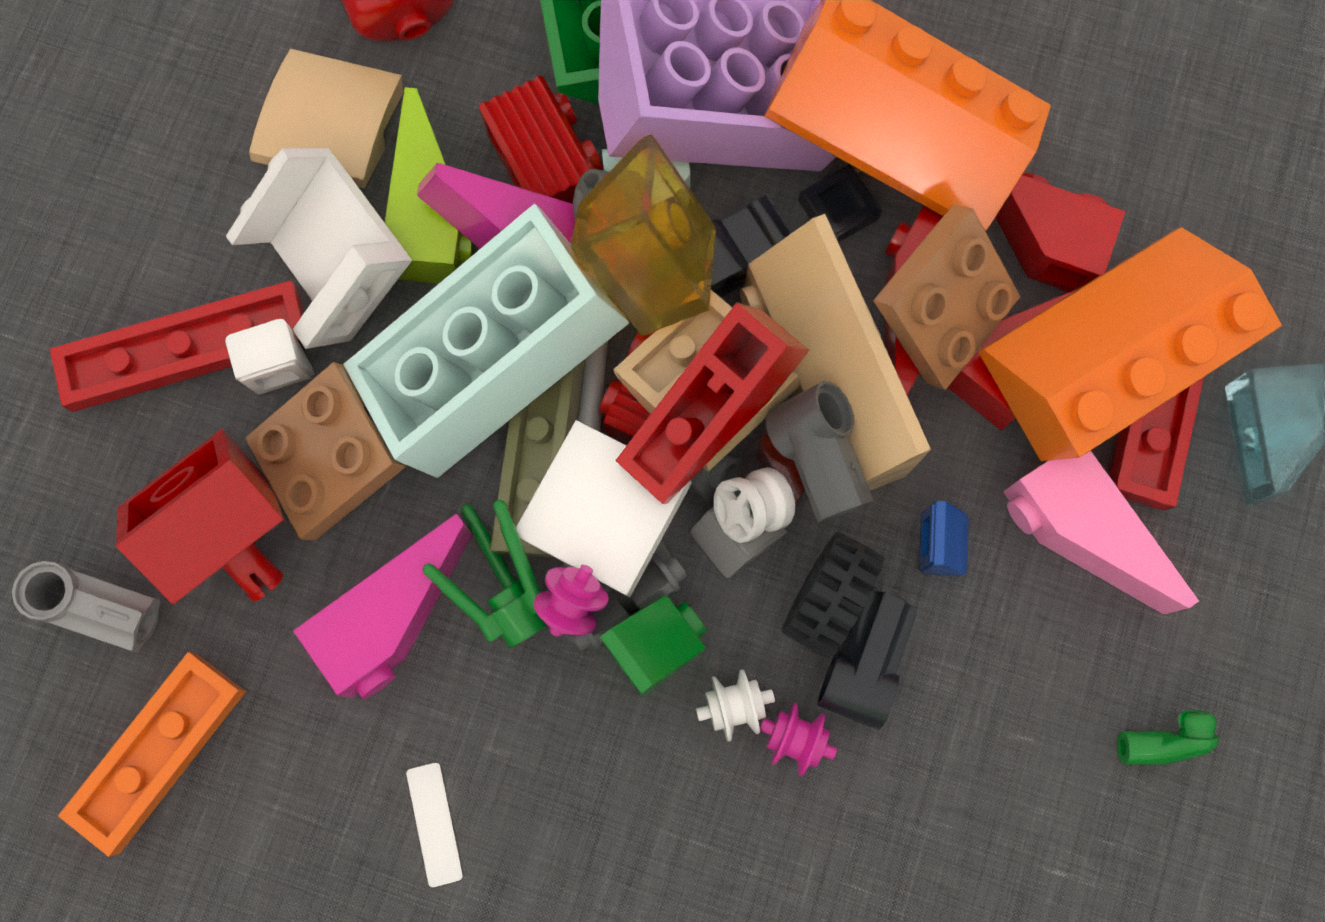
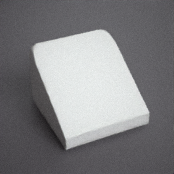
[225,319,315,395]

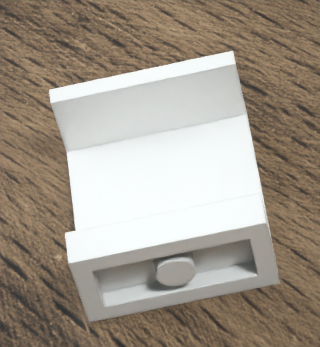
[226,148,412,349]

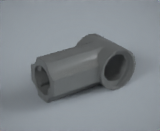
[766,381,874,523]

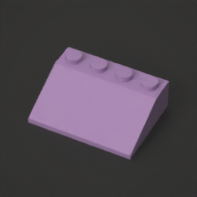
[598,0,837,171]

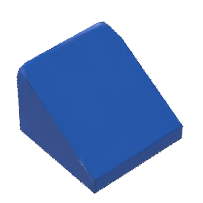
[919,500,969,576]

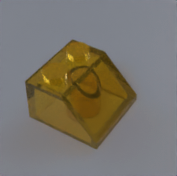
[570,134,716,336]

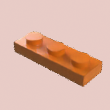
[58,652,247,857]

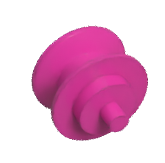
[533,564,609,637]
[760,702,837,777]

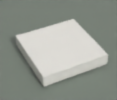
[516,420,692,598]

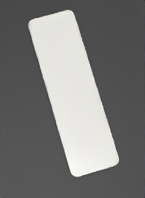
[406,763,463,887]

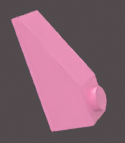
[1003,451,1199,615]

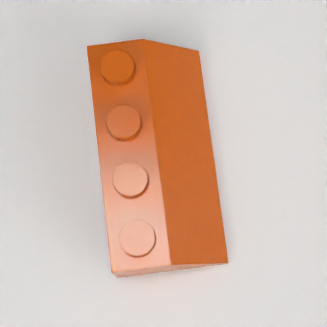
[764,0,1051,231]
[978,227,1282,461]

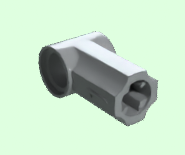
[12,561,161,653]

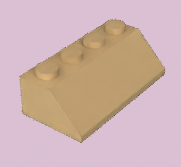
[740,214,931,491]

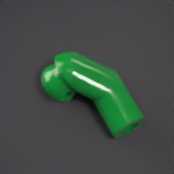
[1116,710,1220,765]

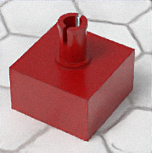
[116,428,284,605]

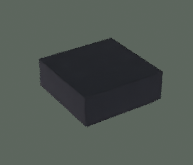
[798,164,882,243]

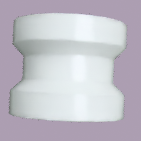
[714,467,795,543]

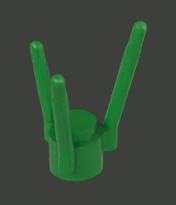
[422,500,547,648]

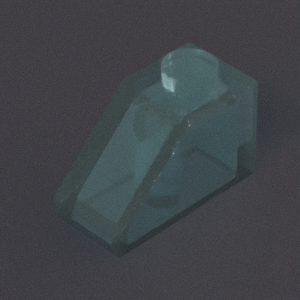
[1225,364,1325,505]

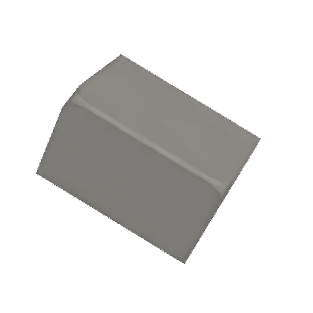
[690,507,787,578]

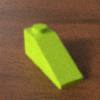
[385,87,477,283]

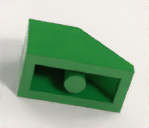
[600,595,707,698]

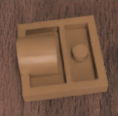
[873,204,1020,390]
[245,362,407,541]

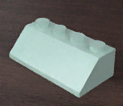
[343,203,630,478]

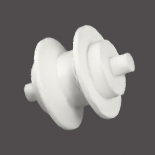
[696,669,775,742]

